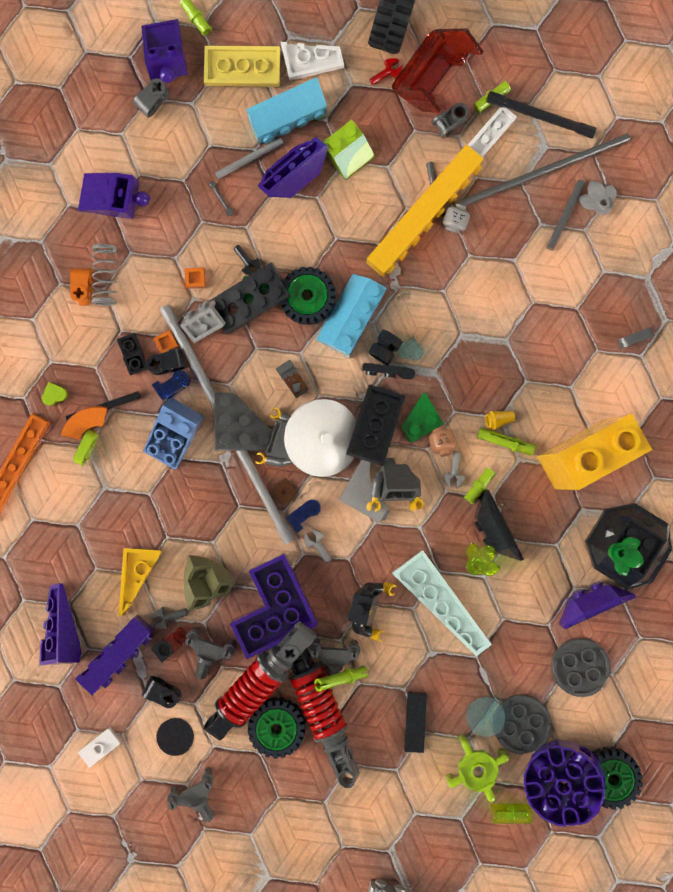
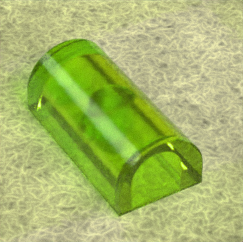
[490,804,532,824]

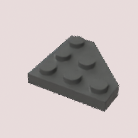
[213,392,272,451]

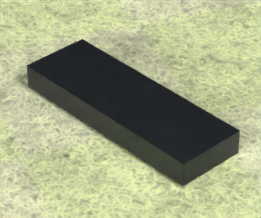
[404,692,427,753]

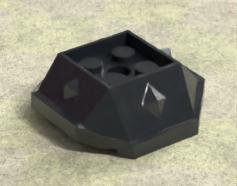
[585,503,672,590]

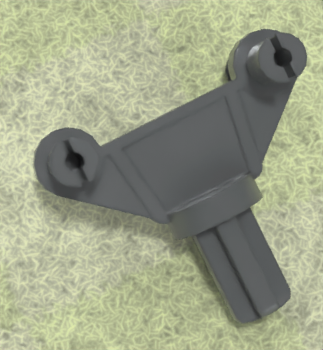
[185,627,236,679]
[309,638,360,676]
[167,767,215,822]

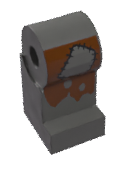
[276,360,309,398]

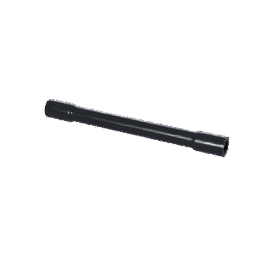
[486,91,597,139]

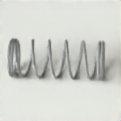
[91,244,117,306]

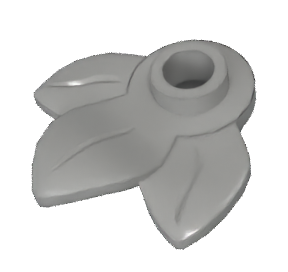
[578,181,617,215]

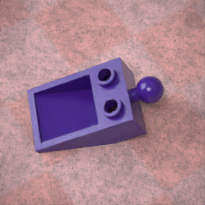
[141,19,188,83]
[78,172,150,219]

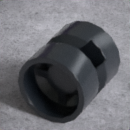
[368,329,403,365]

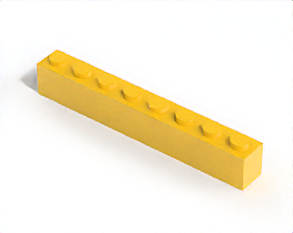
[366,144,484,277]

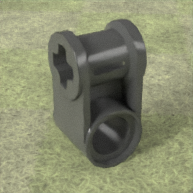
[133,78,169,118]
[431,103,469,139]

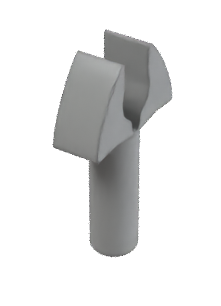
[443,452,465,488]
[305,529,332,563]

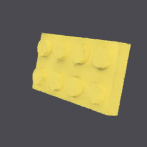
[204,46,280,87]

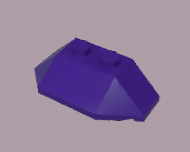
[258,137,328,198]
[559,581,636,630]

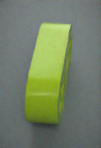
[73,429,99,466]

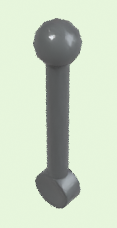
[209,181,233,216]

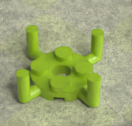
[446,735,509,802]

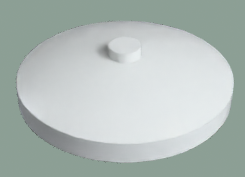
[284,399,357,477]

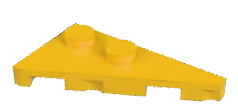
[118,548,162,616]

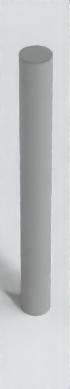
[214,137,284,180]

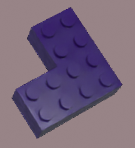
[230,553,318,659]

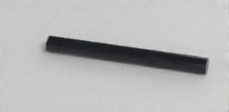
[66,391,141,421]

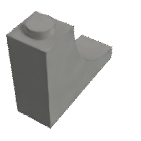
[339,460,390,523]

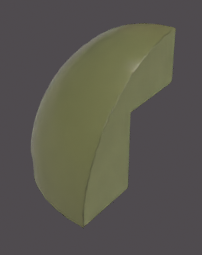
[184,555,236,611]

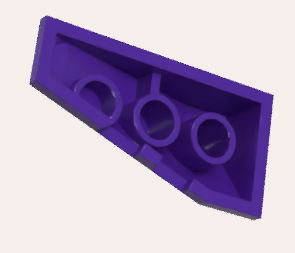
[39,583,81,666]

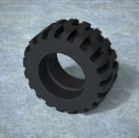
[368,0,415,54]

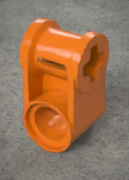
[70,268,93,306]

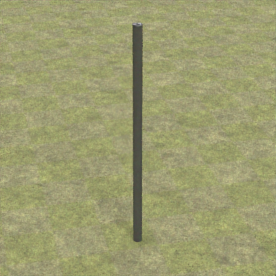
[453,133,630,207]

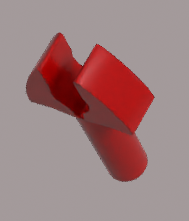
[370,58,403,85]

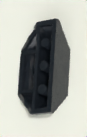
[474,490,524,561]

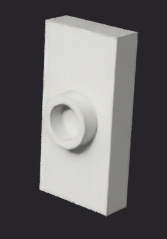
[78,727,121,768]

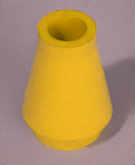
[485,411,515,430]

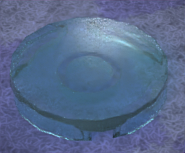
[466,696,506,737]

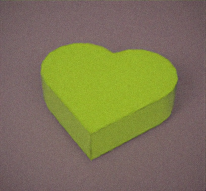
[42,382,68,406]

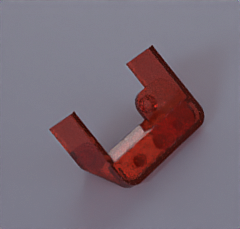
[392,28,484,113]

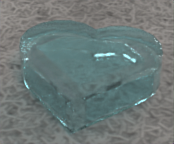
[398,337,423,361]

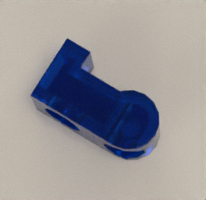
[152,370,191,402]
[286,500,321,533]

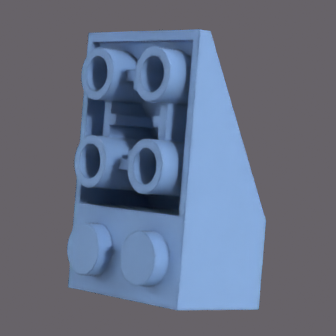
[143,398,205,470]

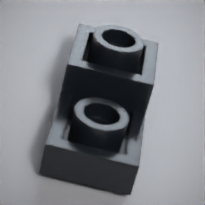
[116,332,147,376]

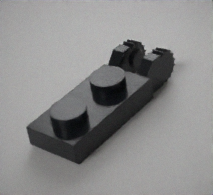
[362,363,415,379]

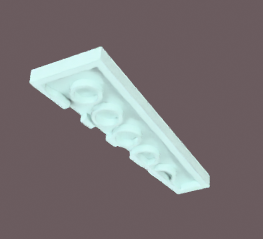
[392,550,492,656]

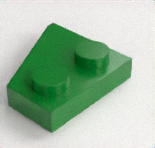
[401,393,444,443]

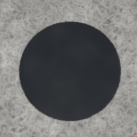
[156,718,194,756]

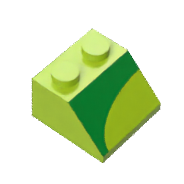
[323,119,375,180]

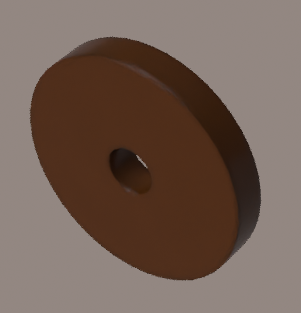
[273,481,296,504]

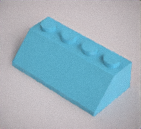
[246,77,327,144]
[316,274,387,358]

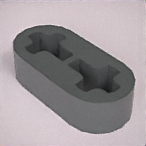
[617,327,655,349]

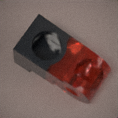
[151,626,187,662]

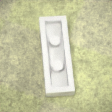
[468,107,517,157]

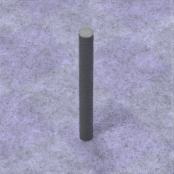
[546,180,585,251]

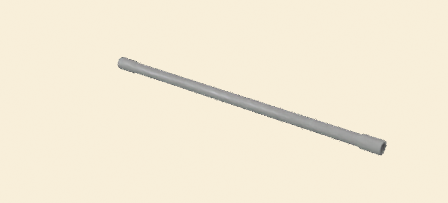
[160,305,295,545]

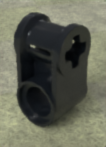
[146,349,186,375]
[142,676,182,708]

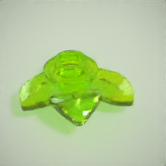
[466,543,500,576]

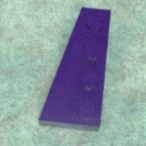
[75,615,154,695]

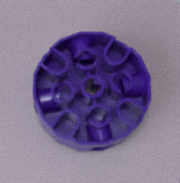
[523,740,606,827]

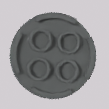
[551,638,610,697]
[493,694,552,754]

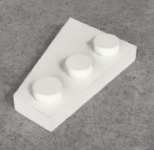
[281,42,344,81]

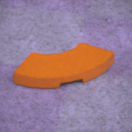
[61,406,107,440]

